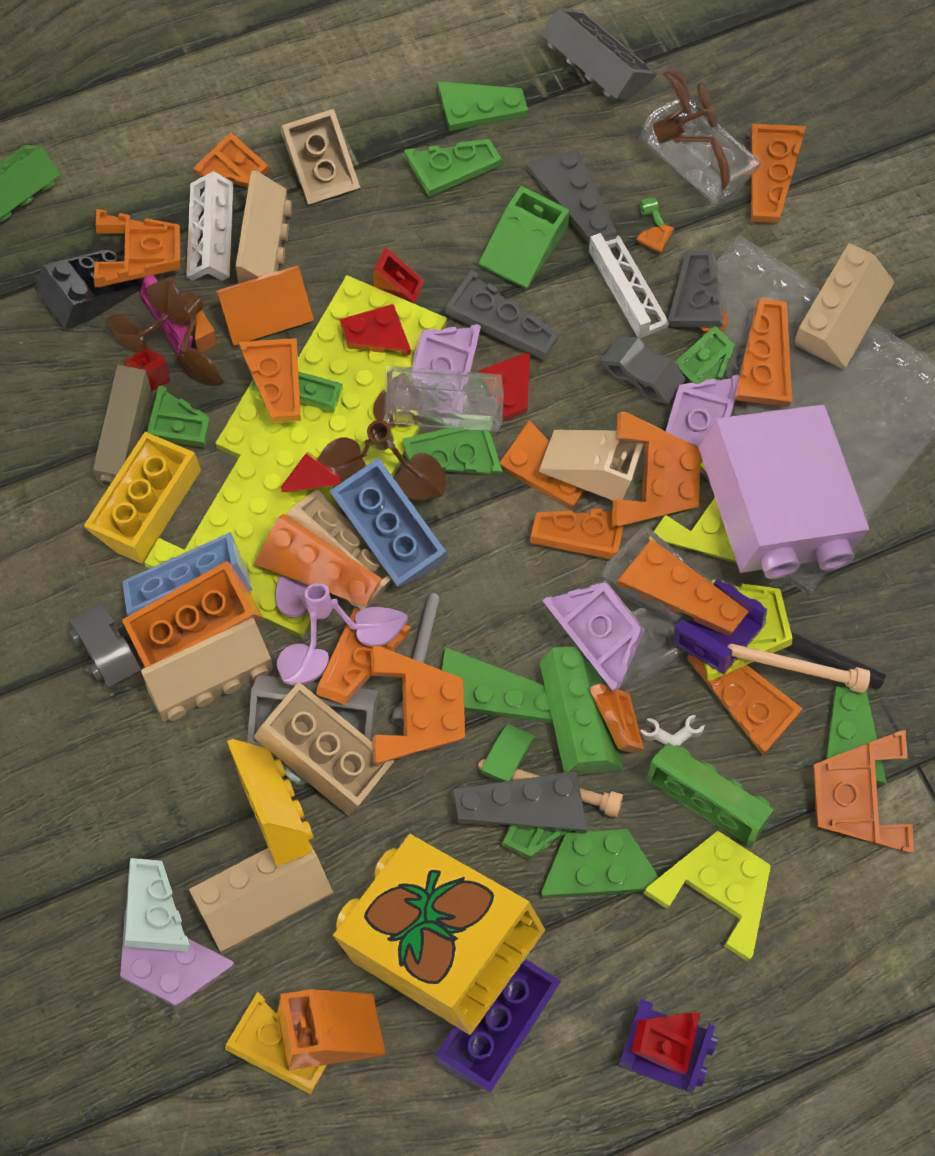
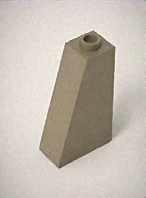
[93,365,153,488]

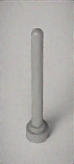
[391,593,439,728]

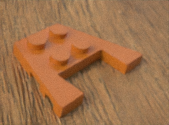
[94,209,181,287]
[612,412,701,527]
[371,646,465,765]
[813,730,914,853]

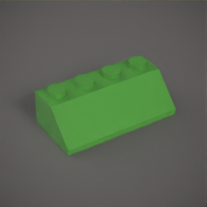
[0,145,61,222]
[540,646,623,775]
[646,742,774,848]

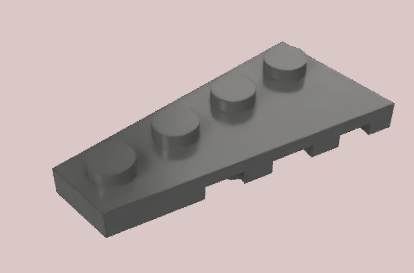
[453,771,587,834]

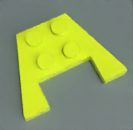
[650,461,737,563]
[703,580,793,681]
[643,831,771,962]

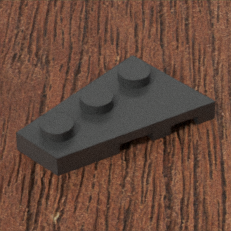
[668,251,724,327]

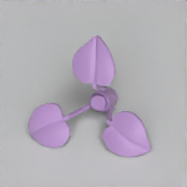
[276,575,408,685]

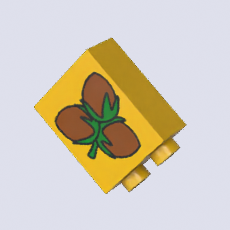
[333,834,545,1035]

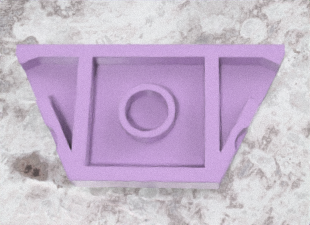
[408,324,481,427]
[666,375,739,480]
[542,582,645,691]
[120,910,235,1008]

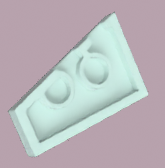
[124,858,190,952]

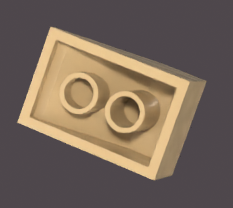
[281,109,360,205]

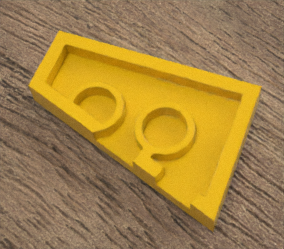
[225,991,327,1095]

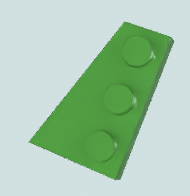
[438,81,528,131]

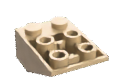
[539,430,643,500]

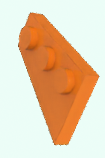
[239,338,301,422]
[500,420,586,511]
[530,508,624,560]

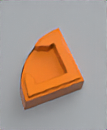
[636,225,674,254]

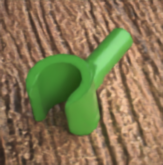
[640,198,665,226]

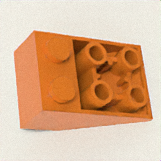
[278,989,386,1071]

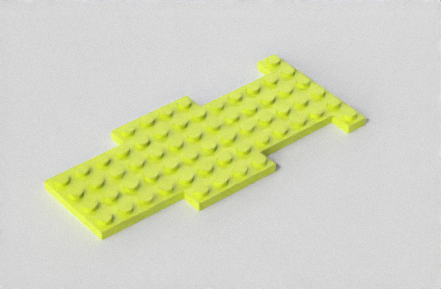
[144,275,447,639]

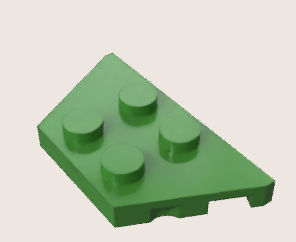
[541,829,659,899]

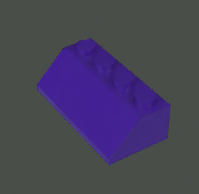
[435,958,561,1093]

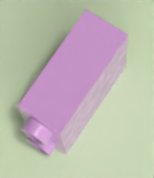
[698,404,870,579]

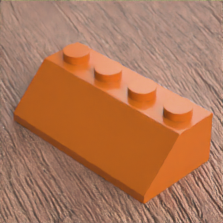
[122,561,263,668]

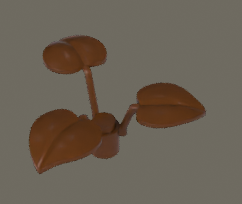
[653,68,730,190]
[106,276,225,386]
[318,375,446,501]

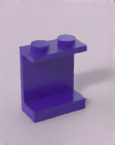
[674,579,767,675]
[618,999,718,1093]

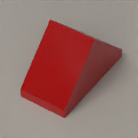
[373,248,425,303]
[123,347,171,392]
[281,451,342,492]

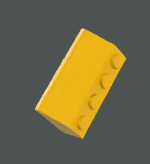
[84,432,201,564]
[227,739,314,867]

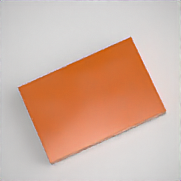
[216,266,314,346]

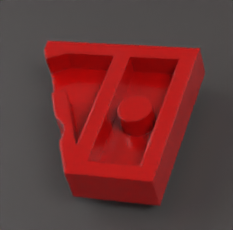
[339,304,411,356]
[478,352,530,423]
[631,1012,700,1074]

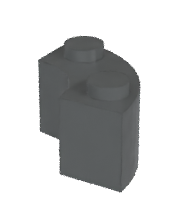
[600,336,686,404]
[69,602,141,687]

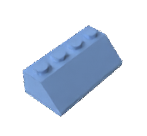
[330,457,448,587]
[122,532,252,616]

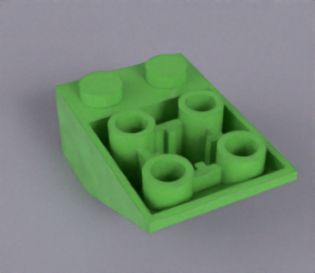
[479,186,570,289]

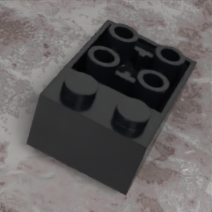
[35,248,142,328]

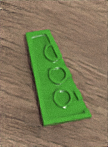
[442,647,553,724]

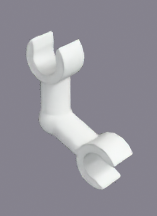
[640,715,705,746]

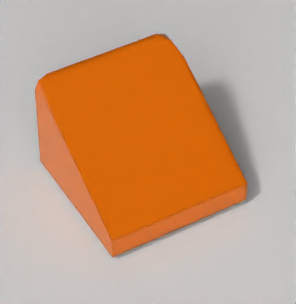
[195,311,217,352]

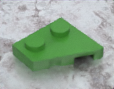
[675,325,735,384]

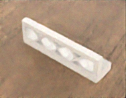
[186,171,233,281]
[589,233,669,339]

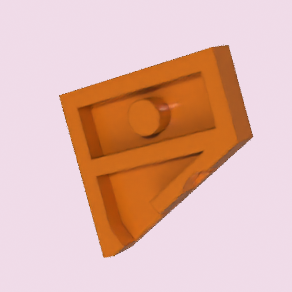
[194,133,270,188]
[589,683,644,754]

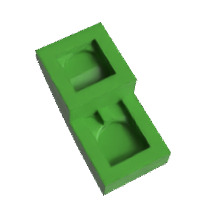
[481,724,535,782]

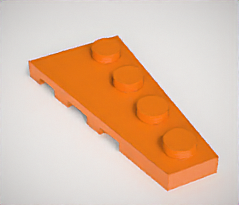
[751,124,806,223]
[734,298,792,407]
[254,513,382,606]
[615,539,749,637]
[316,608,411,705]
[688,654,803,756]

